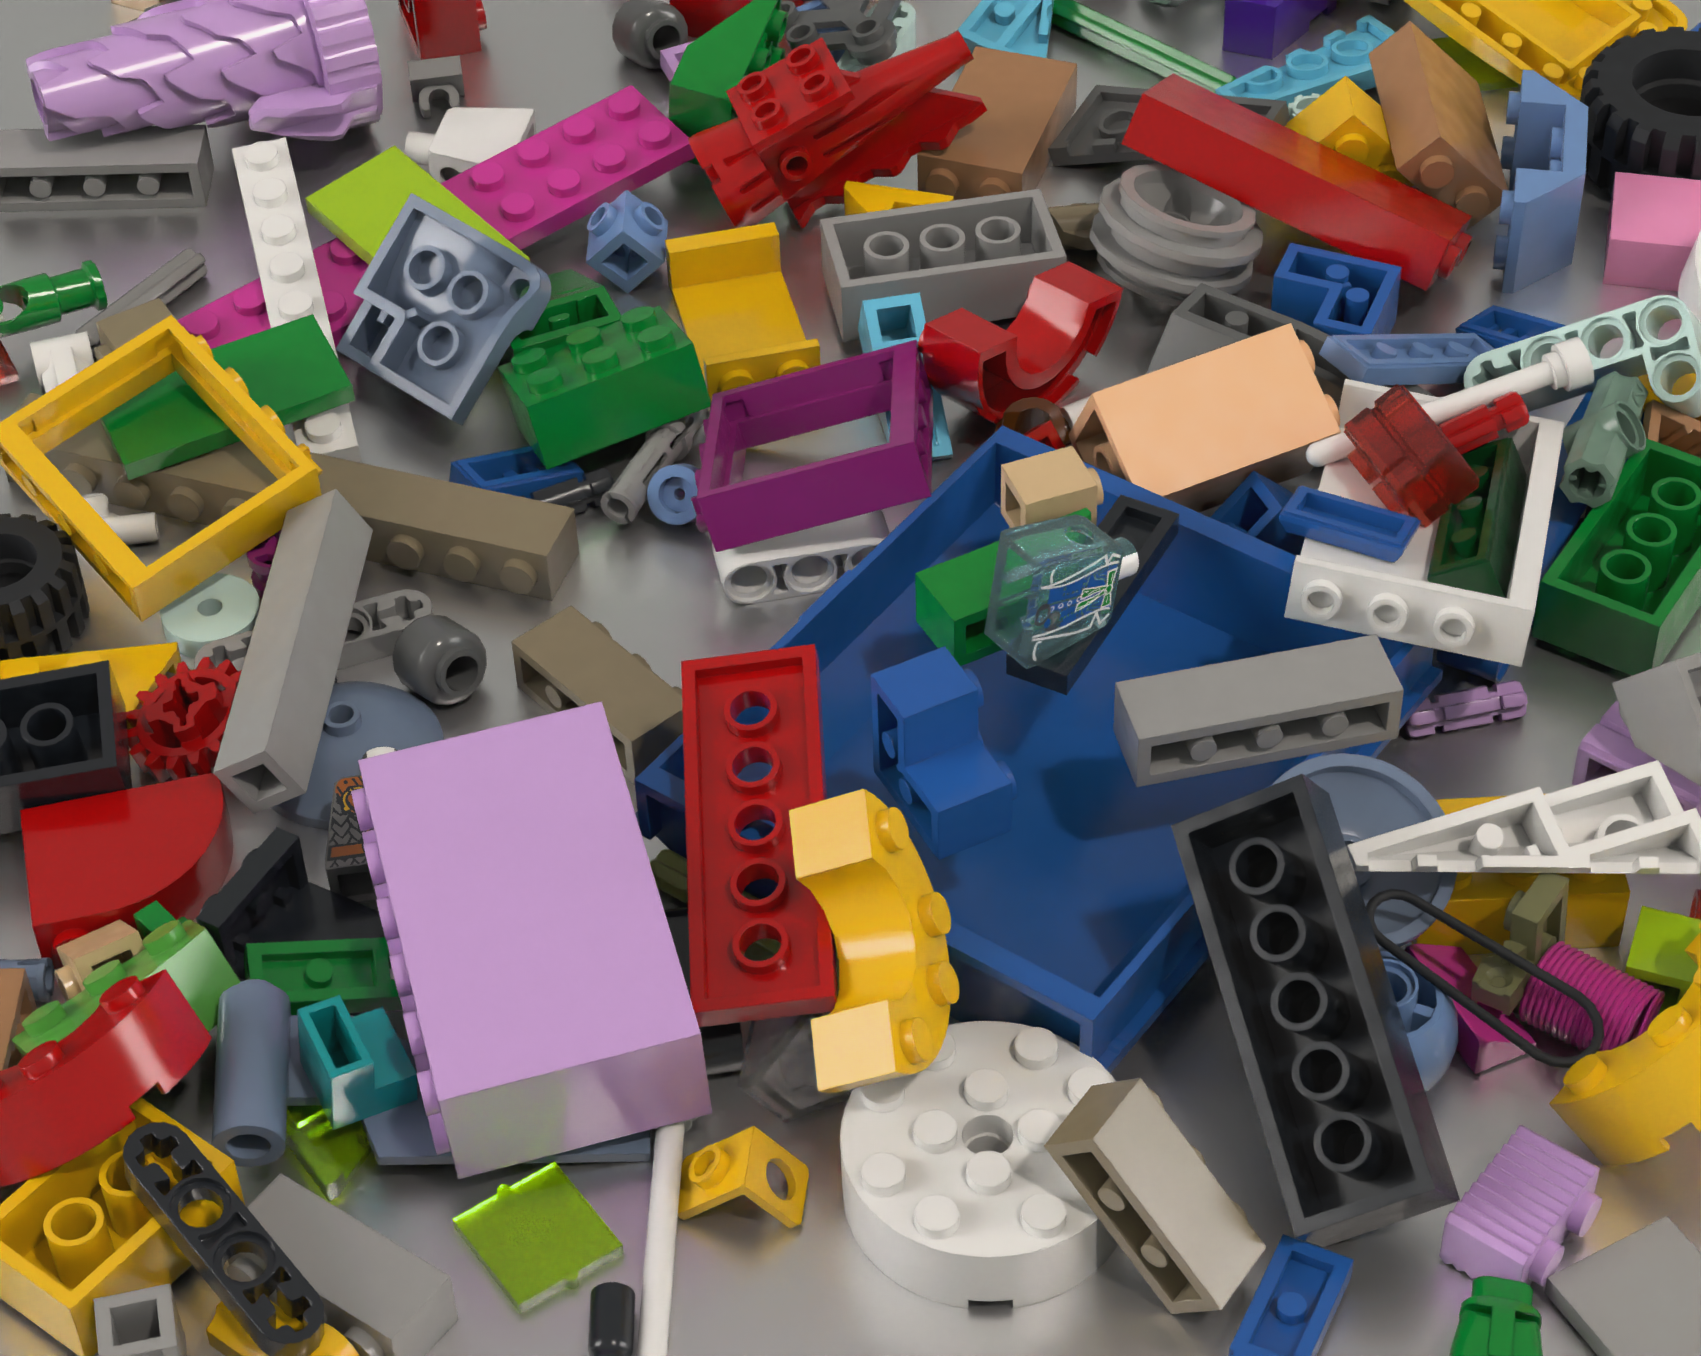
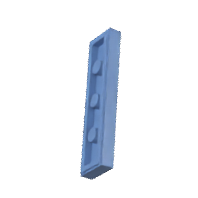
[1319,333,1495,386]

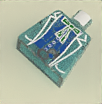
[984,514,1139,670]

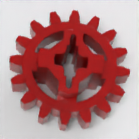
[126,657,242,783]

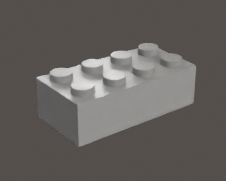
[820,189,1067,342]

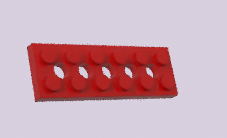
[681,644,838,1027]

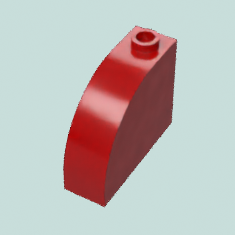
[20,773,233,969]

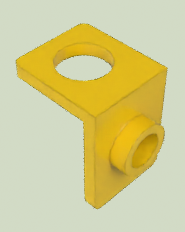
[678,1126,809,1228]

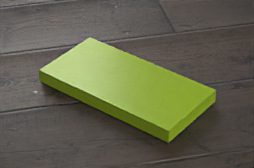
[305,145,530,265]

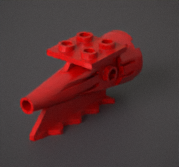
[687,30,987,228]

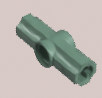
[1559,371,1648,508]

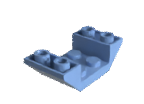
[1493,70,1589,294]

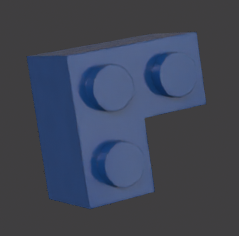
[1271,243,1402,336]
[871,646,1018,860]

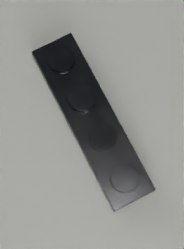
[1006,495,1179,695]

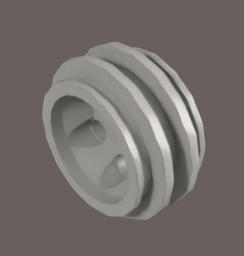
[1089,163,1263,306]

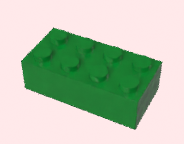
[1531,438,1701,676]

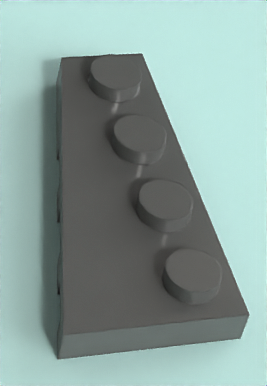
[1048,85,1290,166]

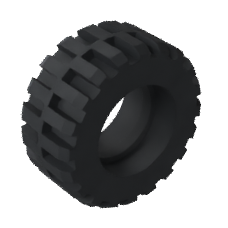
[1580,27,1701,195]

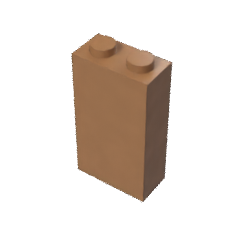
[1369,21,1508,230]
[917,46,1077,200]

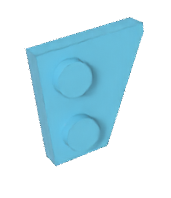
[958,0,1054,58]

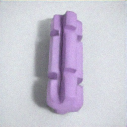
[1403,680,1528,738]

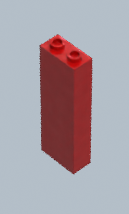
[1121,73,1473,291]

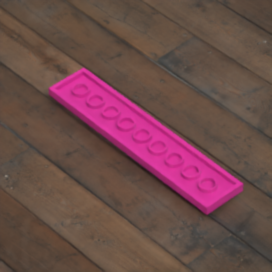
[177,85,695,349]

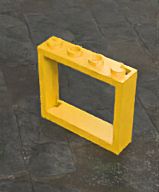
[0,315,322,622]

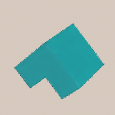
[297,995,418,1130]

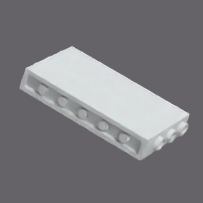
[1284,379,1565,667]

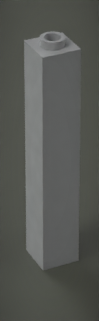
[213,489,373,814]

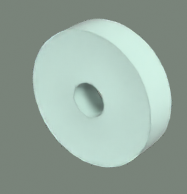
[160,573,260,658]

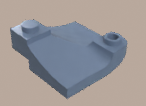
[336,193,551,426]

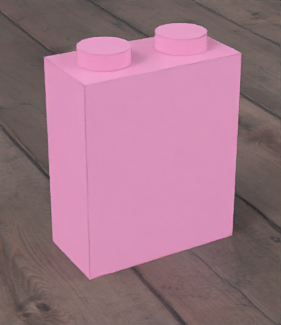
[1603,172,1701,292]

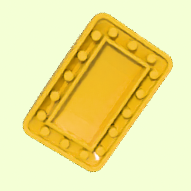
[1403,0,1688,101]

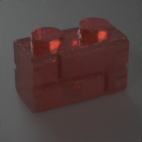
[1343,384,1480,528]

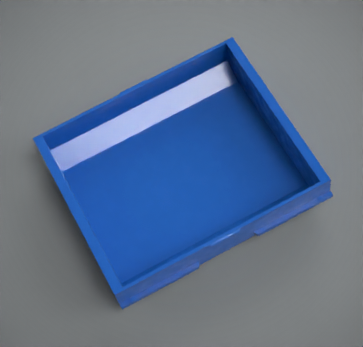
[634,426,1443,1074]

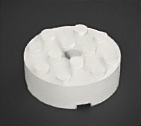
[840,1021,1118,1309]

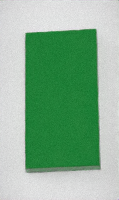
[100,314,355,480]

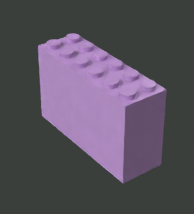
[351,701,712,1179]

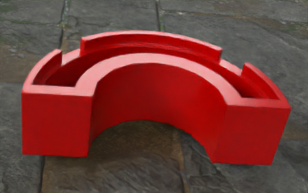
[918,261,1124,425]
[0,969,212,1187]

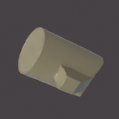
[1048,203,1100,250]

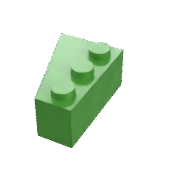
[11,919,240,1057]

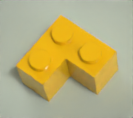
[1285,76,1414,187]

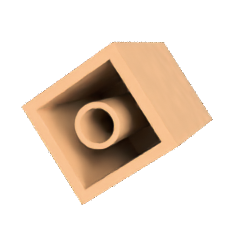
[1068,323,1341,512]

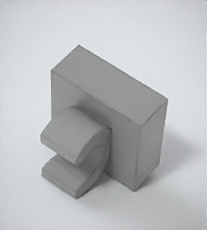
[407,55,465,119]

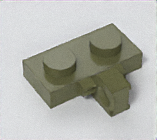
[1471,873,1569,1015]

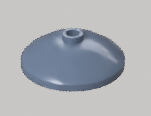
[270,681,444,830]
[1273,753,1457,951]

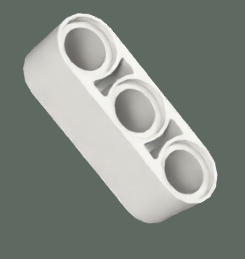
[712,510,890,604]

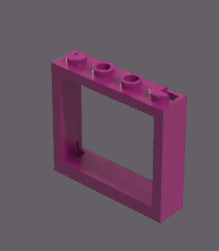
[691,340,933,552]

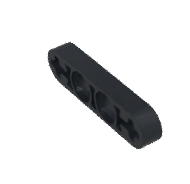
[123,1122,324,1356]

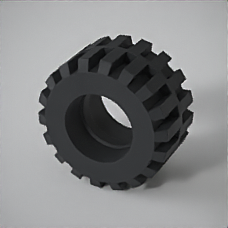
[0,513,90,660]

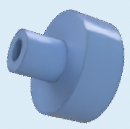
[647,463,699,525]

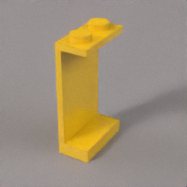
[665,222,821,402]

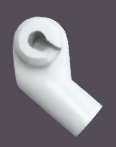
[82,493,159,545]

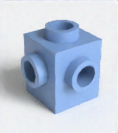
[586,190,668,293]

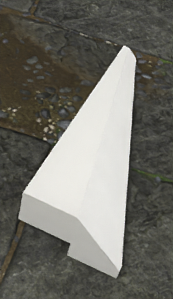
[1346,760,1701,874]

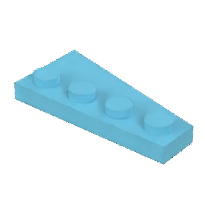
[1215,14,1395,106]

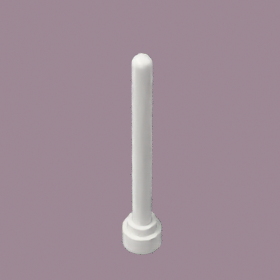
[1306,337,1594,467]
[636,1117,698,1356]

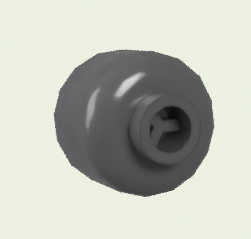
[612,0,688,70]
[392,614,487,706]

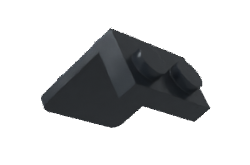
[196,827,385,982]

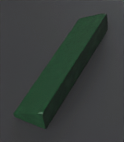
[1427,437,1527,598]

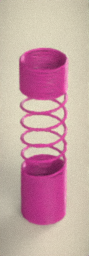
[1519,941,1665,1051]

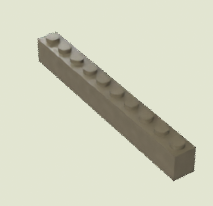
[5,393,579,601]

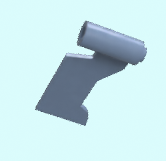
[211,979,651,1167]

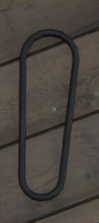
[1366,889,1604,1068]

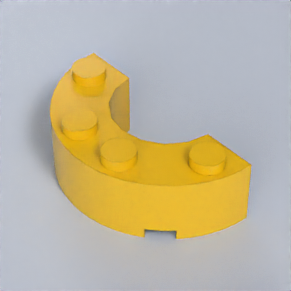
[789,789,959,1093]
[1549,922,1701,1166]

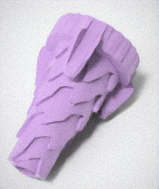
[26,0,383,141]

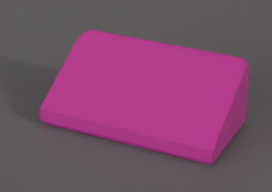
[1404,944,1536,1074]

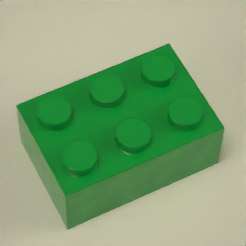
[497,305,711,470]

